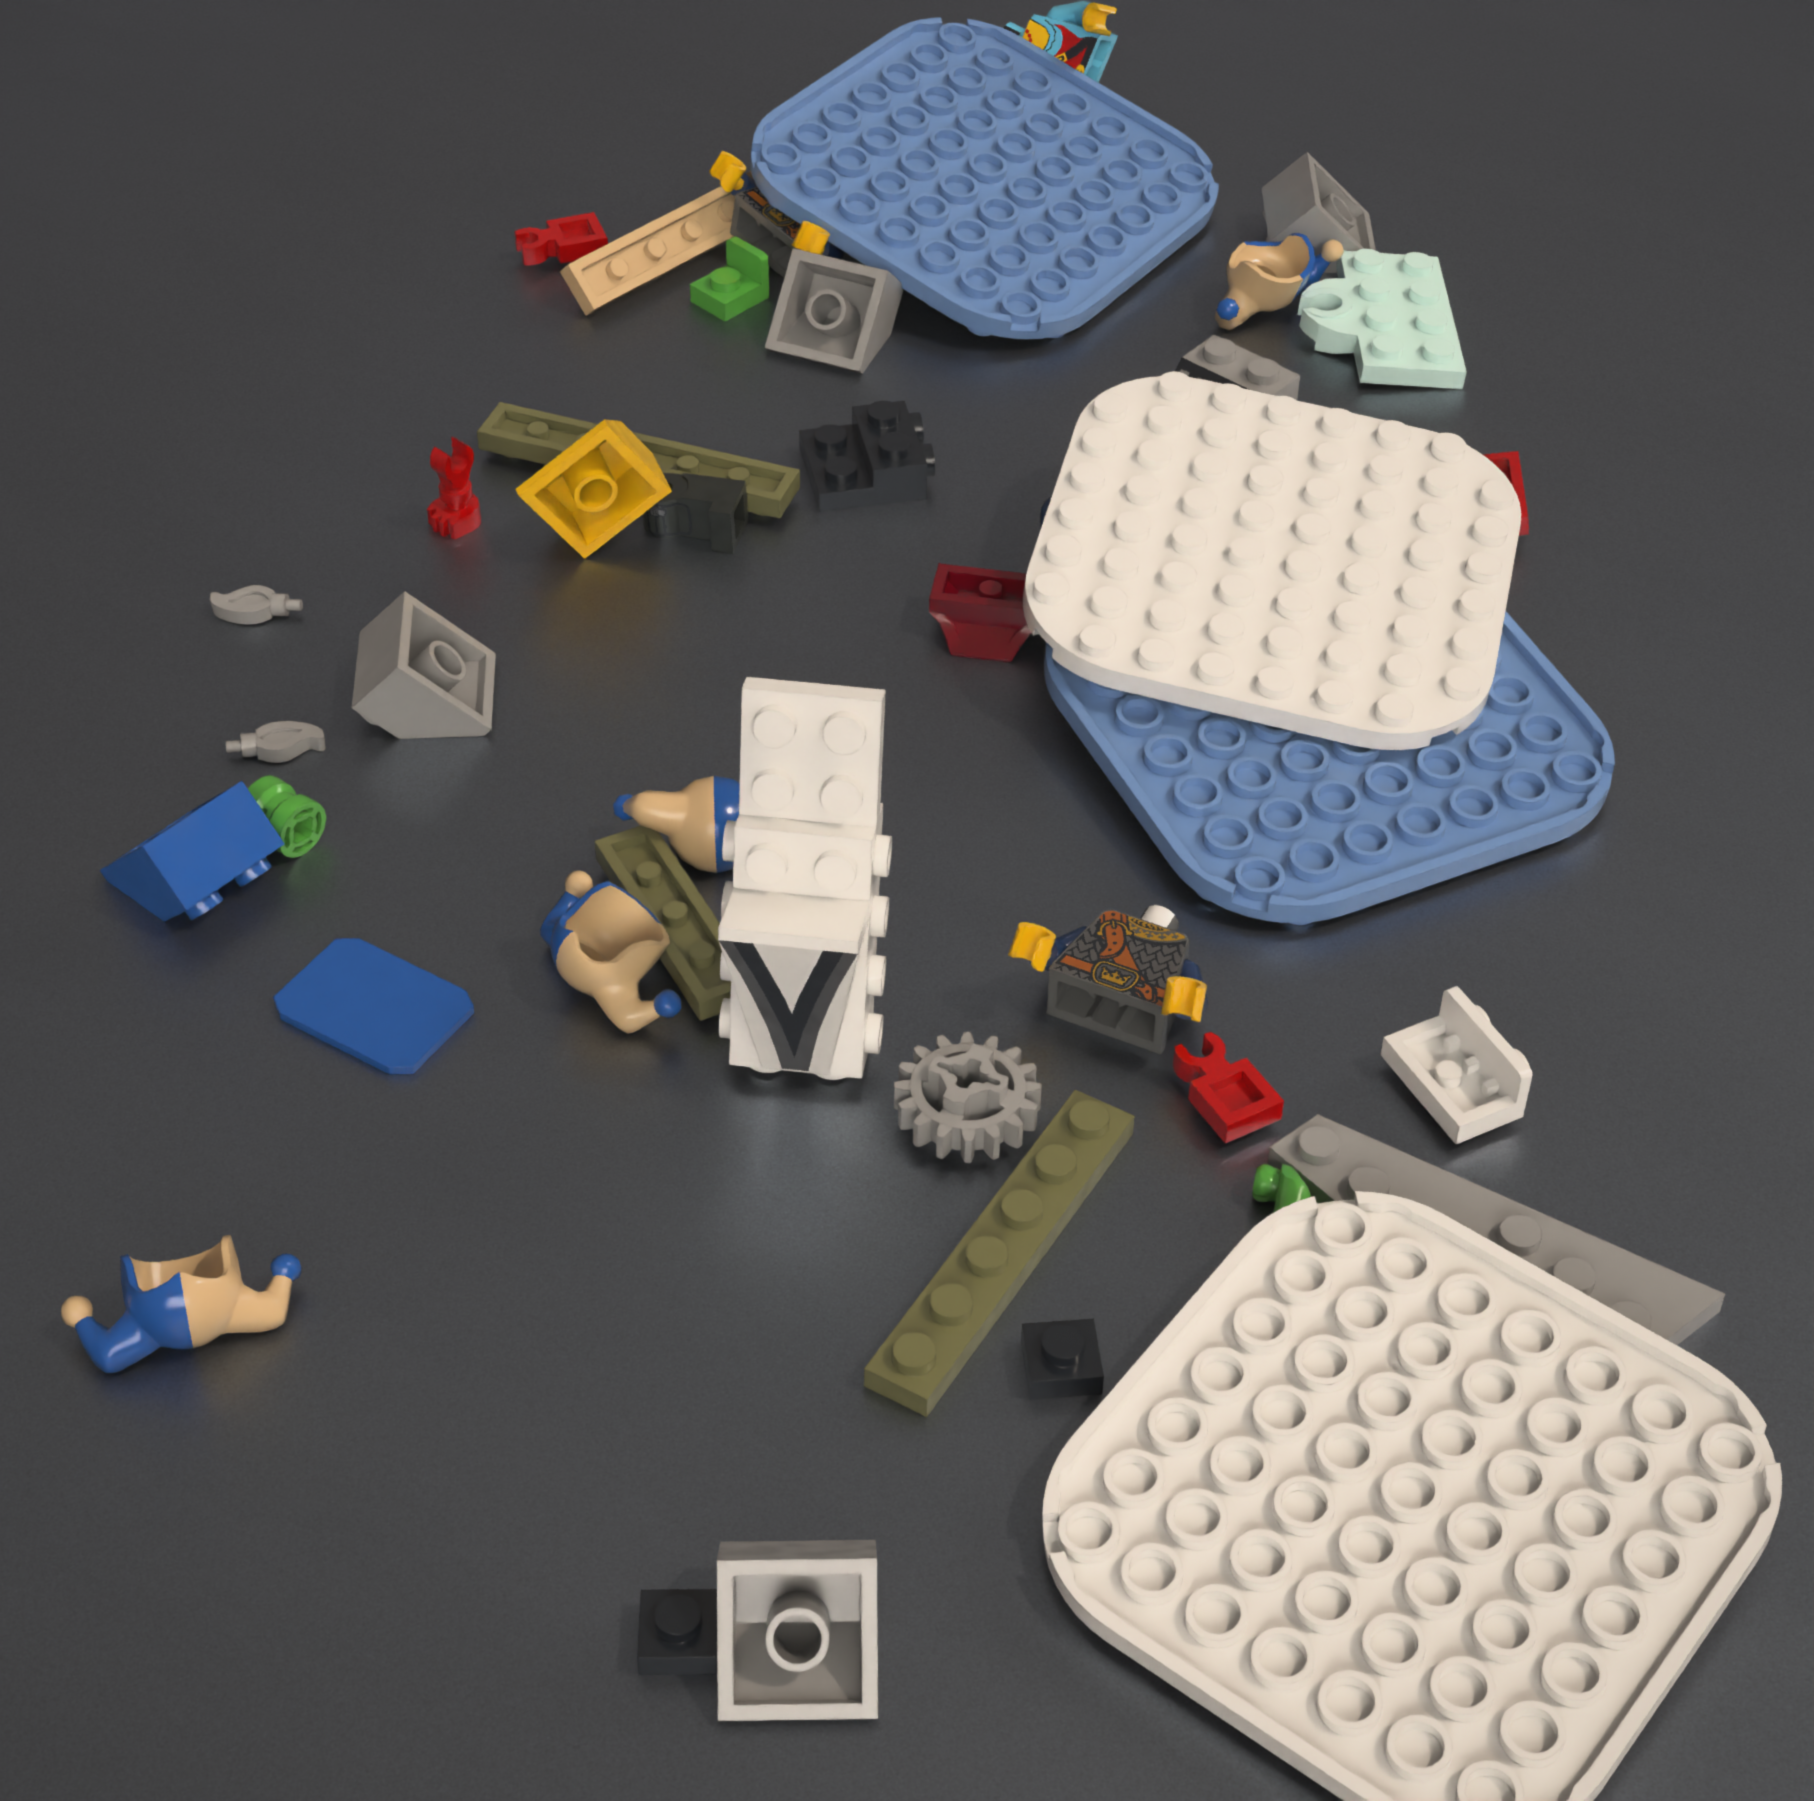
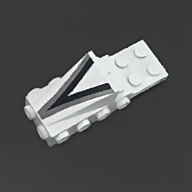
[718,677,892,1080]

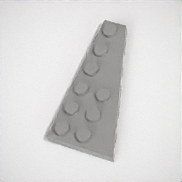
[1267,1114,1725,1345]

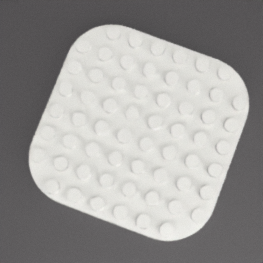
[1023,371,1521,750]
[1043,1191,1782,1801]

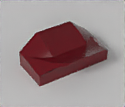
[929,563,1031,663]

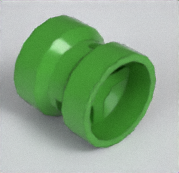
[248,775,326,858]

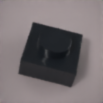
[1021,1318,1104,1400]
[637,1589,717,1675]

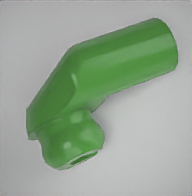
[1252,1164,1311,1213]

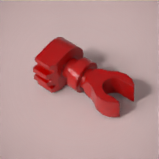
[427,436,481,540]

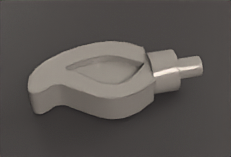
[210,585,303,625]
[226,721,326,763]

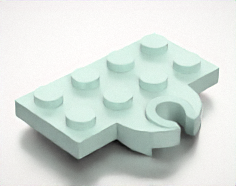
[1297,249,1467,389]

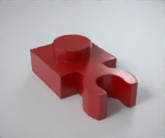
[514,212,608,266]
[1173,1032,1284,1144]

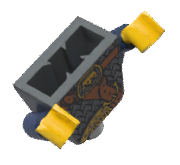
[709,151,845,278]
[1008,905,1208,1054]

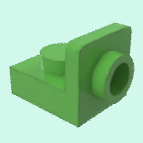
[690,236,769,322]

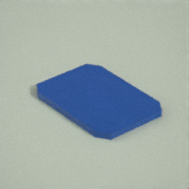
[273,938,475,1074]

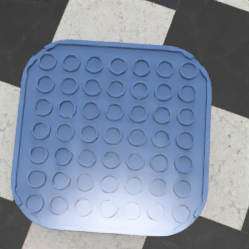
[750,17,1219,339]
[1044,611,1615,926]

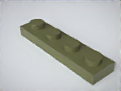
[594,825,731,1021]

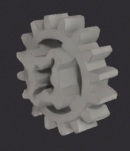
[894,1032,1042,1163]

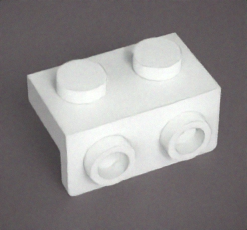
[1381,986,1532,1144]

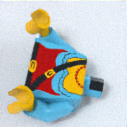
[1004,1,1118,83]

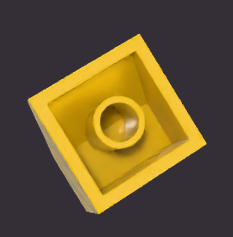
[515,419,672,559]

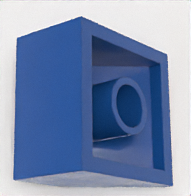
[100,781,285,922]

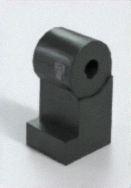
[642,473,748,554]

